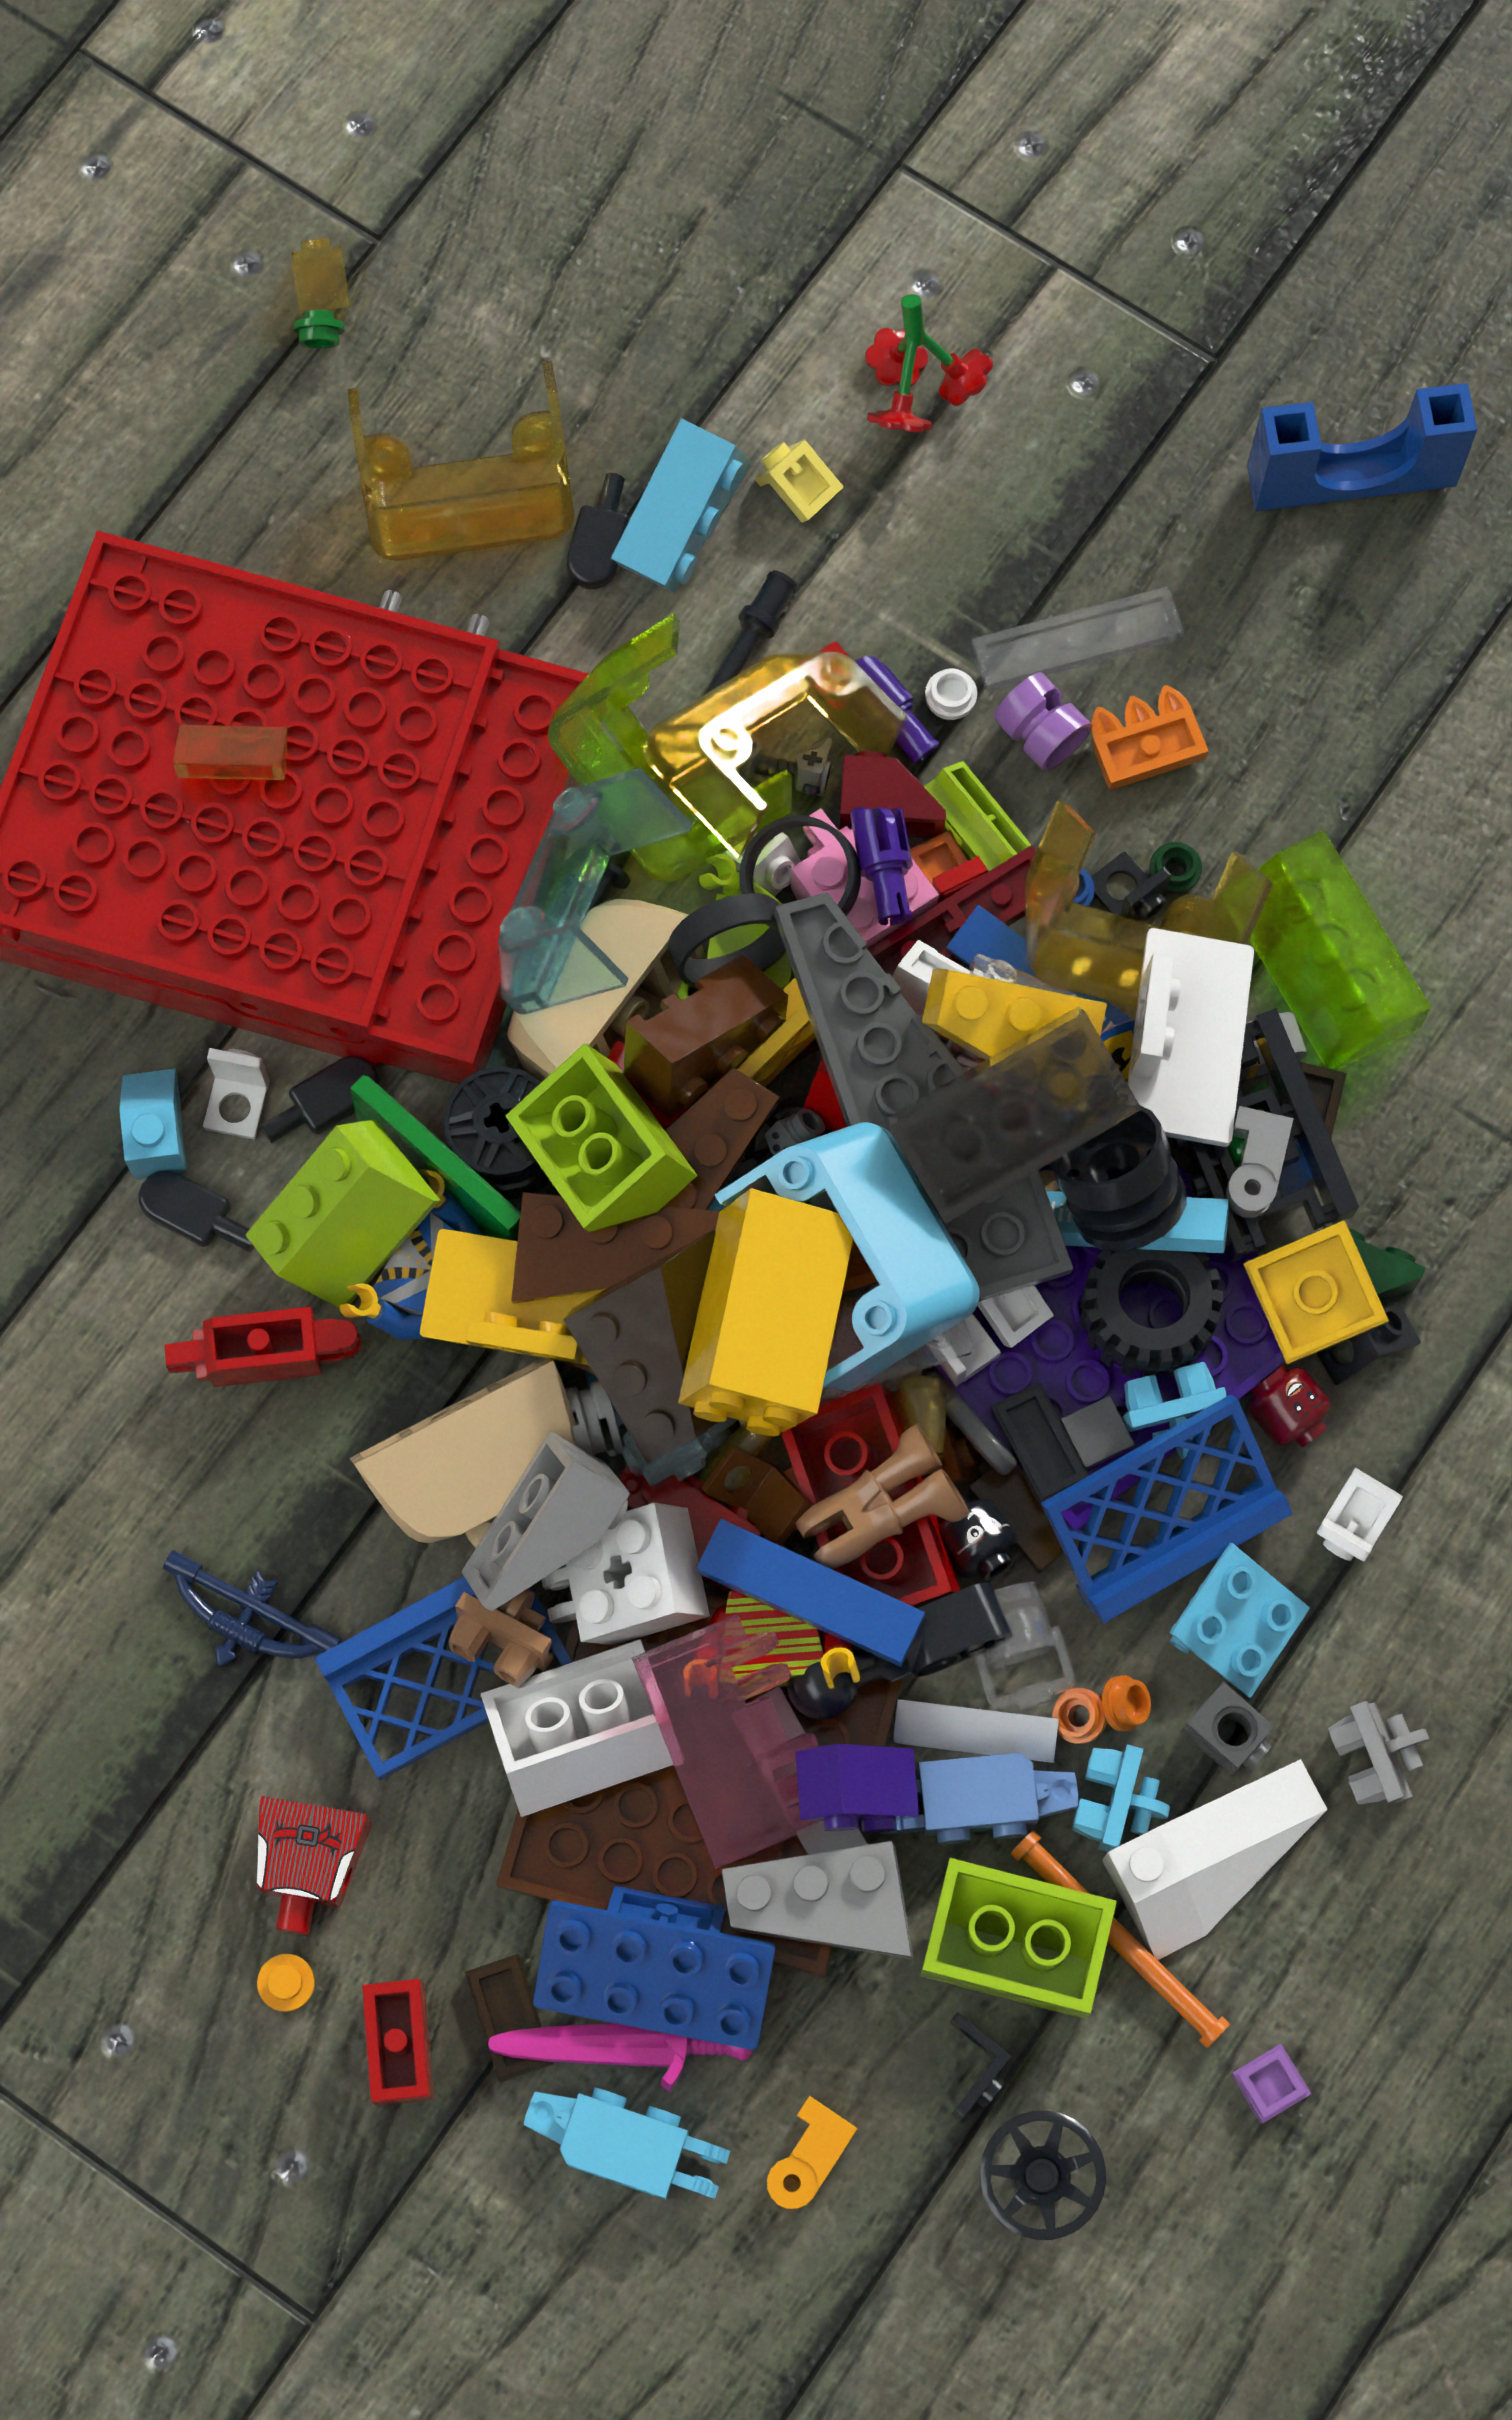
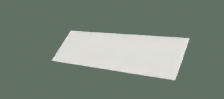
[893,1699,1059,1763]

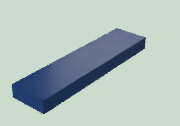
[696,1519,925,1667]

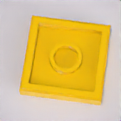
[1243,1220,1389,1365]

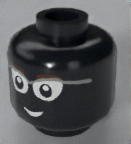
[937,1496,1017,1581]

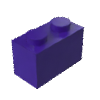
[795,1744,919,1833]

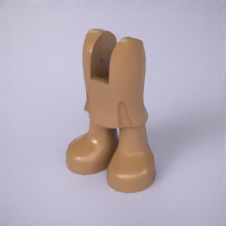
[795,1424,970,1569]

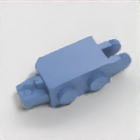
[880,1753,1078,1845]

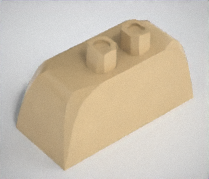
[507,899,707,1082]
[350,1358,576,1548]

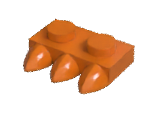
[1091,685,1209,791]

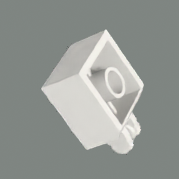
[542,1503,710,1645]

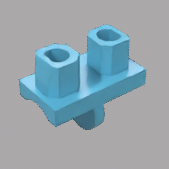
[1121,1362,1227,1459]
[1072,1744,1170,1852]

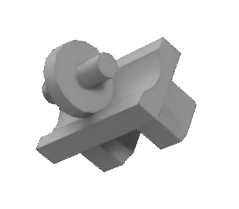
[1328,1701,1430,1805]

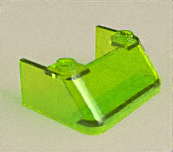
[548,613,792,882]

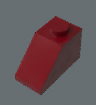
[839,751,946,839]

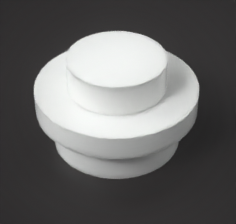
[925,668,977,720]

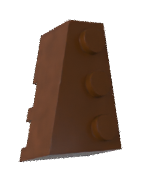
[623,954,789,1118]

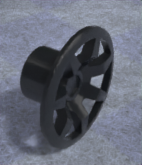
[980,2111,1106,2240]

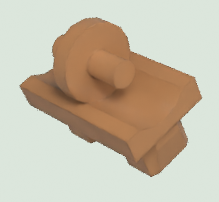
[449,1589,553,1688]

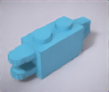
[524,2087,731,2200]

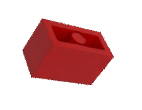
[362,1979,434,2106]

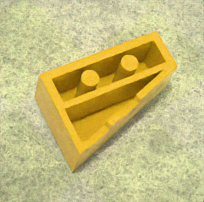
[922,969,1107,1112]

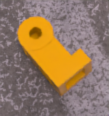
[767,2096,858,2209]

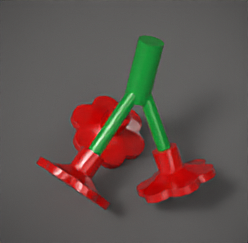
[865,294,993,432]

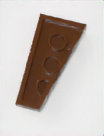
[511,1192,720,1303]

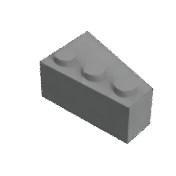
[722,1841,914,1960]

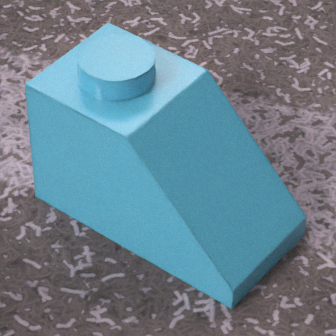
[119,1068,188,1179]

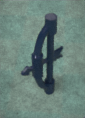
[163,1550,342,1666]

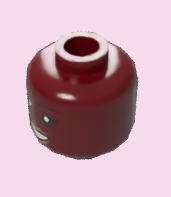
[1249,1364,1331,1447]

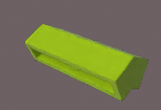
[924,761,1043,872]

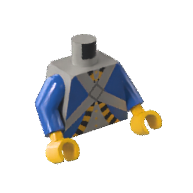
[340,1169,483,1340]

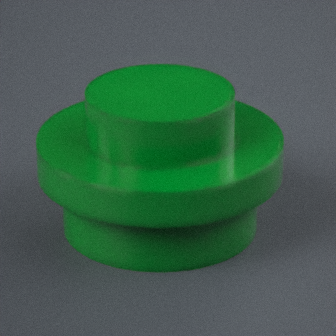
[294,310,344,348]

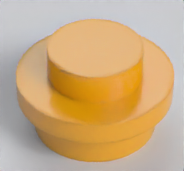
[257,1954,315,2012]

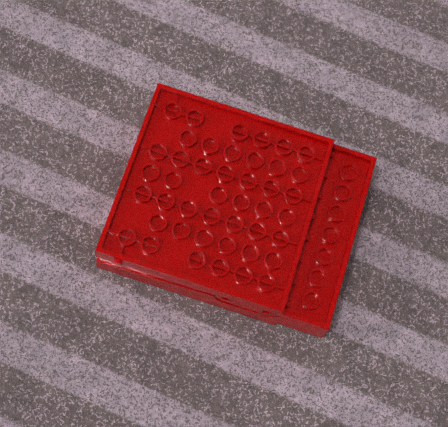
[0,530,605,1084]

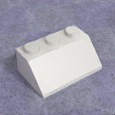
[481,1639,682,1817]

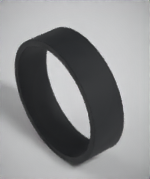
[739,815,861,927]
[668,893,786,988]

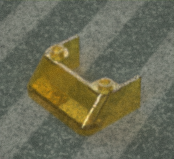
[348,361,574,561]
[643,652,908,859]
[1025,800,1273,1008]

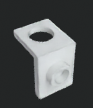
[203,1048,270,1140]

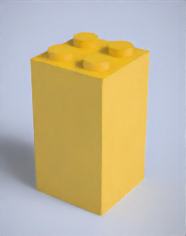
[678,1188,853,1436]

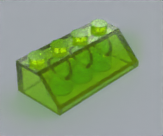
[1224,829,1431,1071]

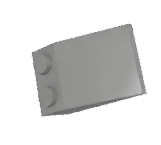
[461,1431,630,1611]

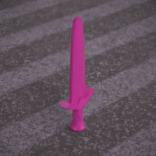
[488,2023,753,2092]

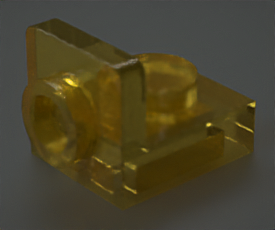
[291,238,350,315]

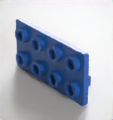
[533,1886,776,2050]

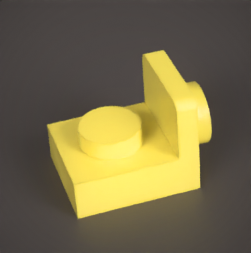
[754,440,844,523]

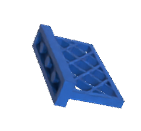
[1041,1394,1293,1623]
[314,1577,572,1781]

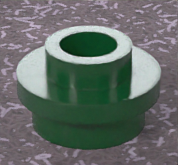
[1149,842,1202,894]

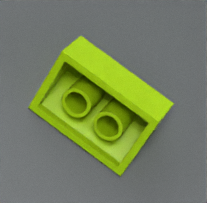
[505,1043,698,1232]
[245,1119,440,1308]
[920,1858,1117,2019]

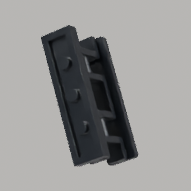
[1171,1008,1359,1262]

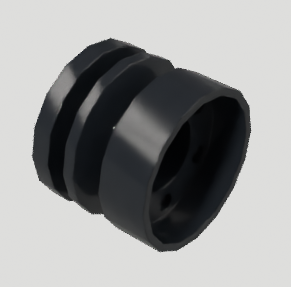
[443,1066,549,1200]
[1050,1102,1187,1251]

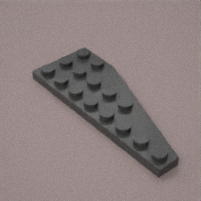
[773,892,1073,1302]

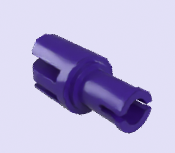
[844,656,939,765]
[850,807,913,926]

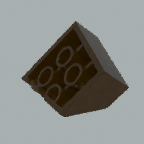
[564,1228,718,1464]

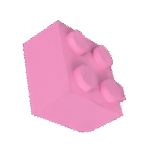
[791,808,939,948]

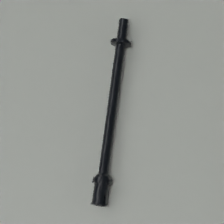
[573,570,798,920]

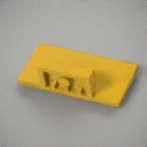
[420,1229,606,1366]

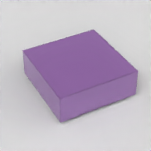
[1231,2044,1311,2124]

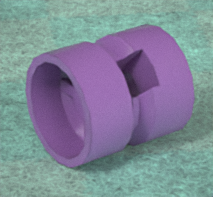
[994,672,1093,772]

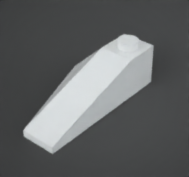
[1102,1759,1327,1960]

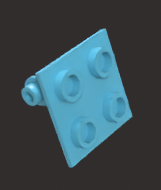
[1169,1543,1310,1698]

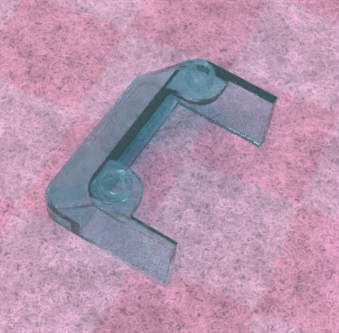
[498,767,692,1015]

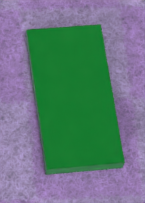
[350,1075,521,1241]

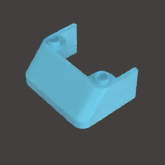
[715,1122,980,1391]

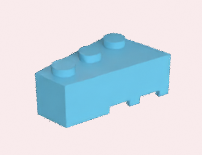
[611,418,751,593]

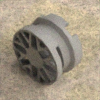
[565,1380,624,1456]

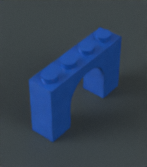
[1247,383,1477,511]

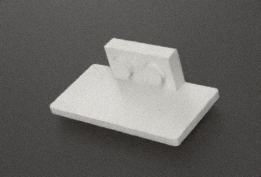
[1125,928,1254,1147]

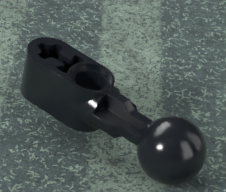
[787,1582,1013,1720]

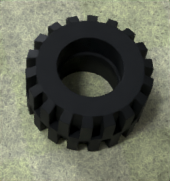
[1080,1248,1223,1378]

